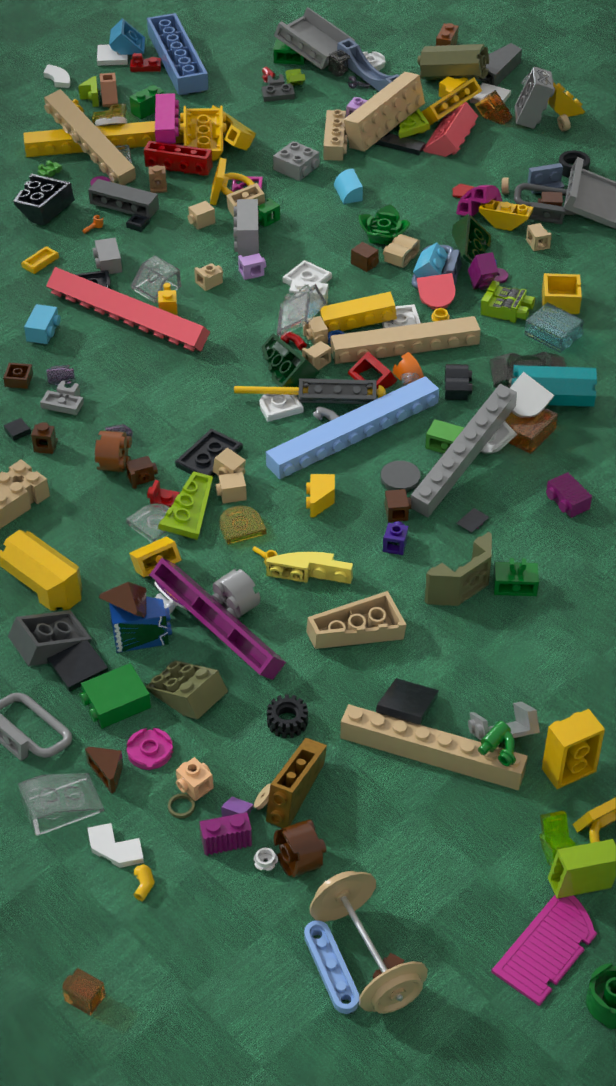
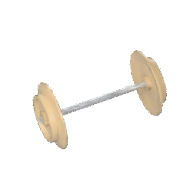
[310,871,428,1014]

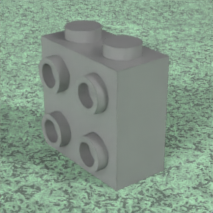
[273,141,320,181]

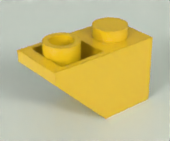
[306,474,335,517]

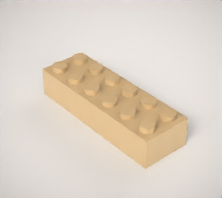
[343,72,425,152]

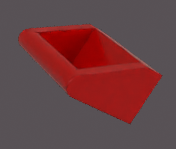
[348,351,398,389]

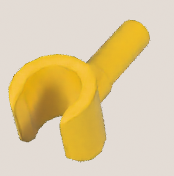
[252,546,278,564]

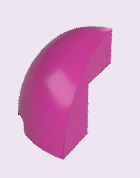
[456,185,502,216]

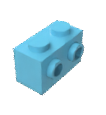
[413,242,448,278]
[24,304,61,344]

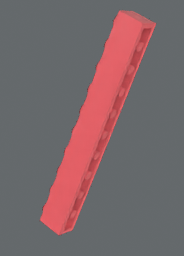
[46,267,210,352]

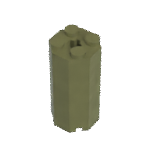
[417,44,490,81]

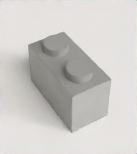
[92,238,122,274]

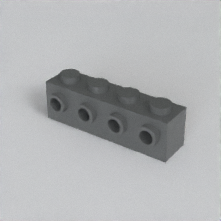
[88,179,159,219]

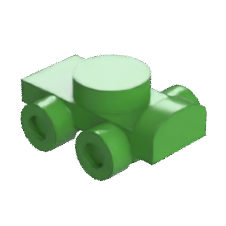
[38,160,62,177]

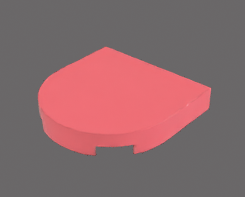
[417,273,455,310]

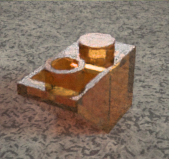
[475,90,513,125]

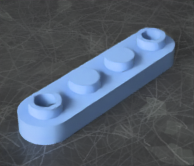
[304,920,359,1014]

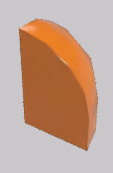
[392,352,424,384]

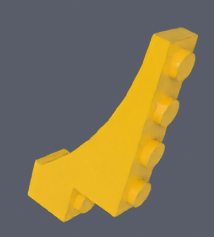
[211,105,256,151]

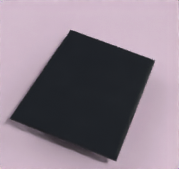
[456,508,489,533]

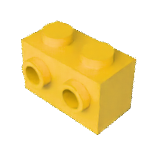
[129,536,182,577]

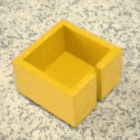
[542,273,582,315]

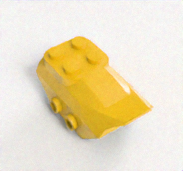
[180,106,226,161]

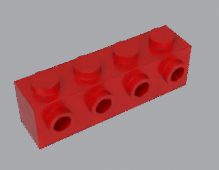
[144,141,213,176]

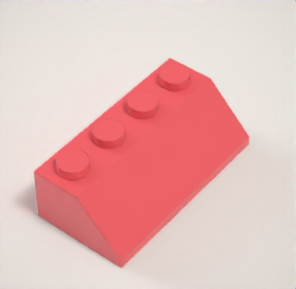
[422,102,478,157]

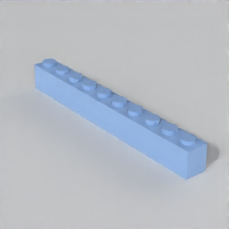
[266,376,439,480]

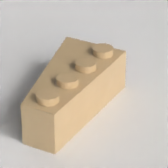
[306,591,406,649]

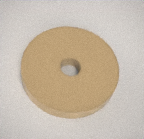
[254,783,271,810]

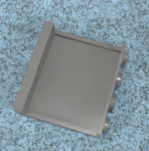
[274,7,355,69]
[564,157,616,229]

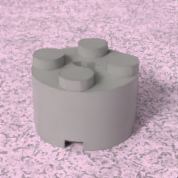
[212,569,261,619]

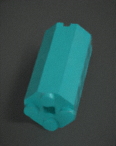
[511,365,597,407]

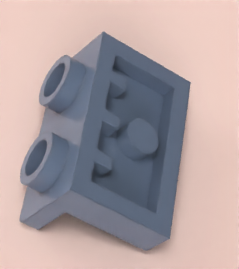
[528,163,564,194]

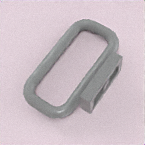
[0,693,73,761]

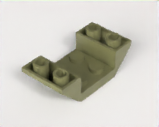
[425,532,492,606]

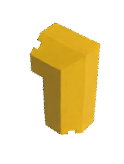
[0,530,82,611]

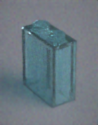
[524,302,584,353]

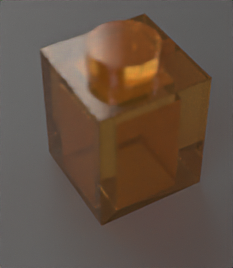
[62,968,106,1016]

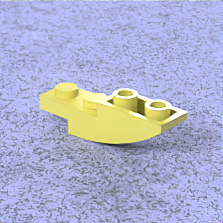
[266,552,353,584]

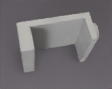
[468,701,540,740]

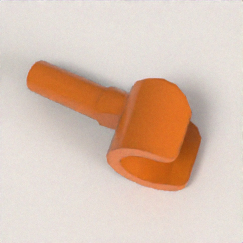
[82,215,104,234]

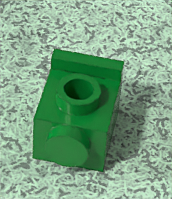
[258,198,280,227]

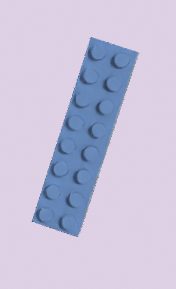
[147,13,208,95]

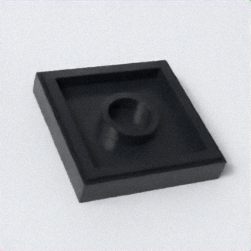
[47,639,109,692]

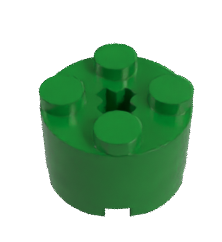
[585,963,616,1029]

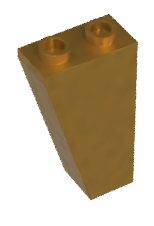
[266,738,327,828]

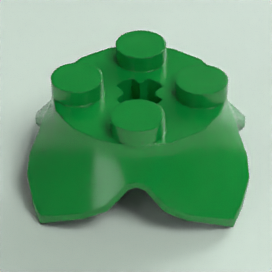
[358,204,410,246]

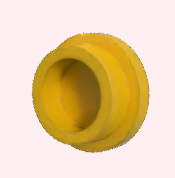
[431,308,450,322]

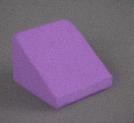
[221,796,254,817]

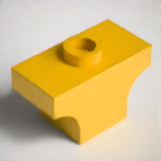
[439,76,468,98]

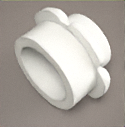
[254,847,278,871]

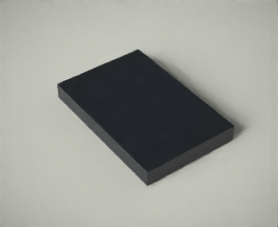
[175,428,243,476]
[376,678,439,725]

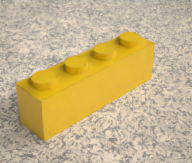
[422,77,482,125]
[319,291,397,333]

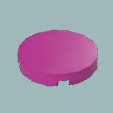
[127,728,173,770]

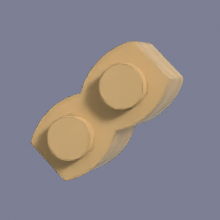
[383,234,420,268]

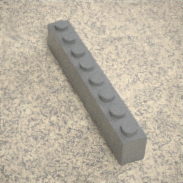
[411,384,517,517]

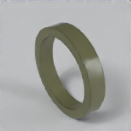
[168,793,195,819]

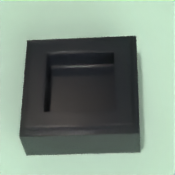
[126,214,150,232]
[4,418,31,441]

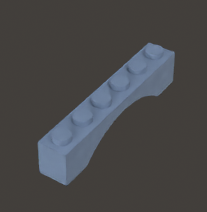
[337,38,399,91]

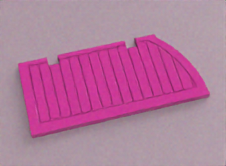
[491,895,597,1006]

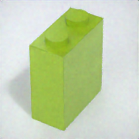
[548,839,616,899]

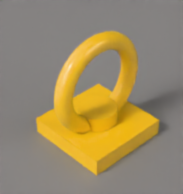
[210,157,255,205]
[572,797,616,843]

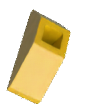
[548,82,585,117]
[479,200,533,231]

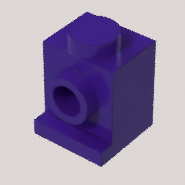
[383,521,408,555]

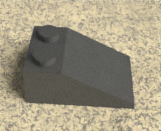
[8,610,92,666]

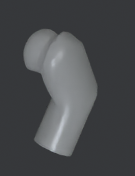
[313,406,340,421]

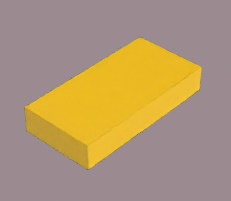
[21,246,59,274]

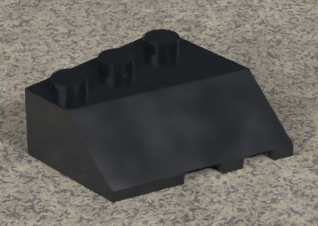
[13,174,75,226]

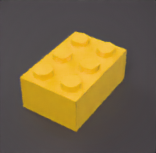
[542,709,605,789]

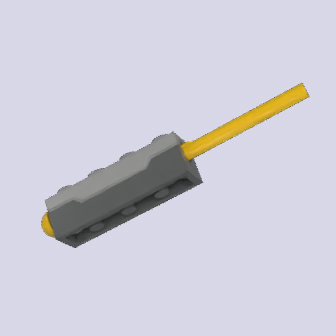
[234,379,386,404]

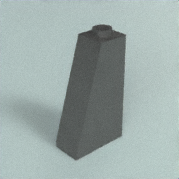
[478,43,522,86]

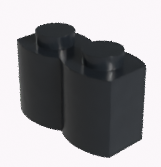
[445,364,472,400]

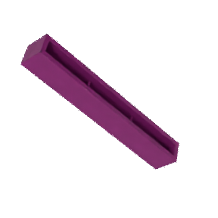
[149,558,286,680]

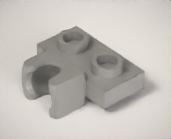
[40,381,84,415]

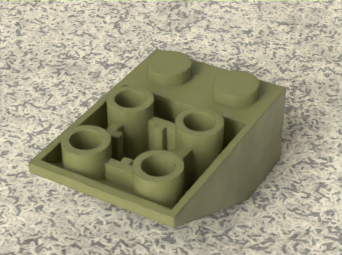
[146,660,228,719]

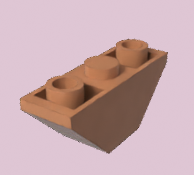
[100,73,118,108]

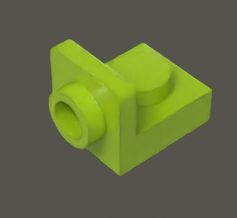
[285,69,306,86]

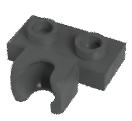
[262,74,295,102]

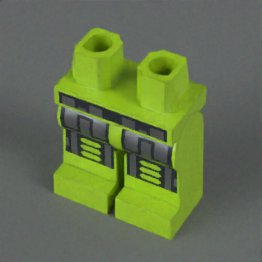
[480,281,535,323]

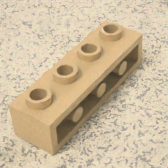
[323,109,348,161]

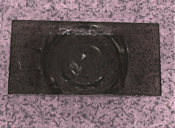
[489,351,566,388]

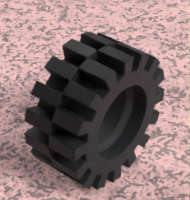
[267,694,308,738]

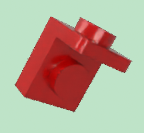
[147,480,180,510]

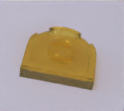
[220,506,266,544]

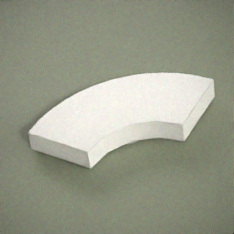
[43,65,71,88]

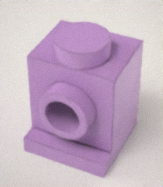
[238,253,266,280]

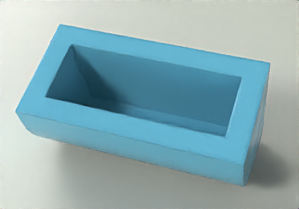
[334,168,363,204]

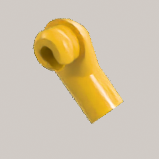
[133,864,155,901]

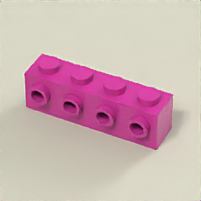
[155,93,179,144]

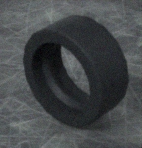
[558,150,590,178]

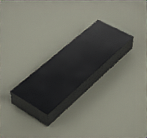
[375,133,425,155]

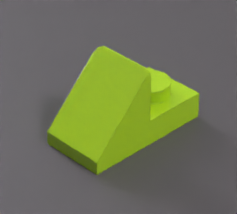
[78,76,99,107]

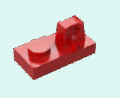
[130,53,161,72]

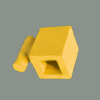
[158,283,178,316]

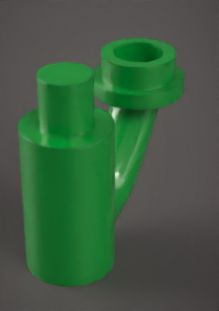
[478,721,516,767]

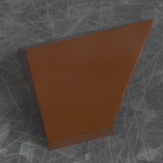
[99,582,147,618]

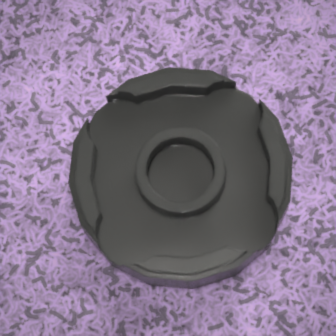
[381,461,420,493]

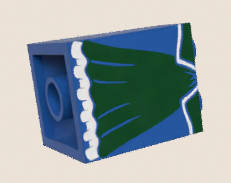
[109,597,172,653]

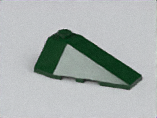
[452,213,491,264]
[261,333,320,387]

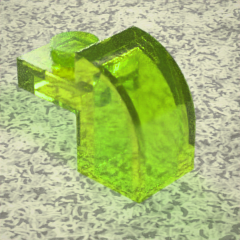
[539,810,576,867]

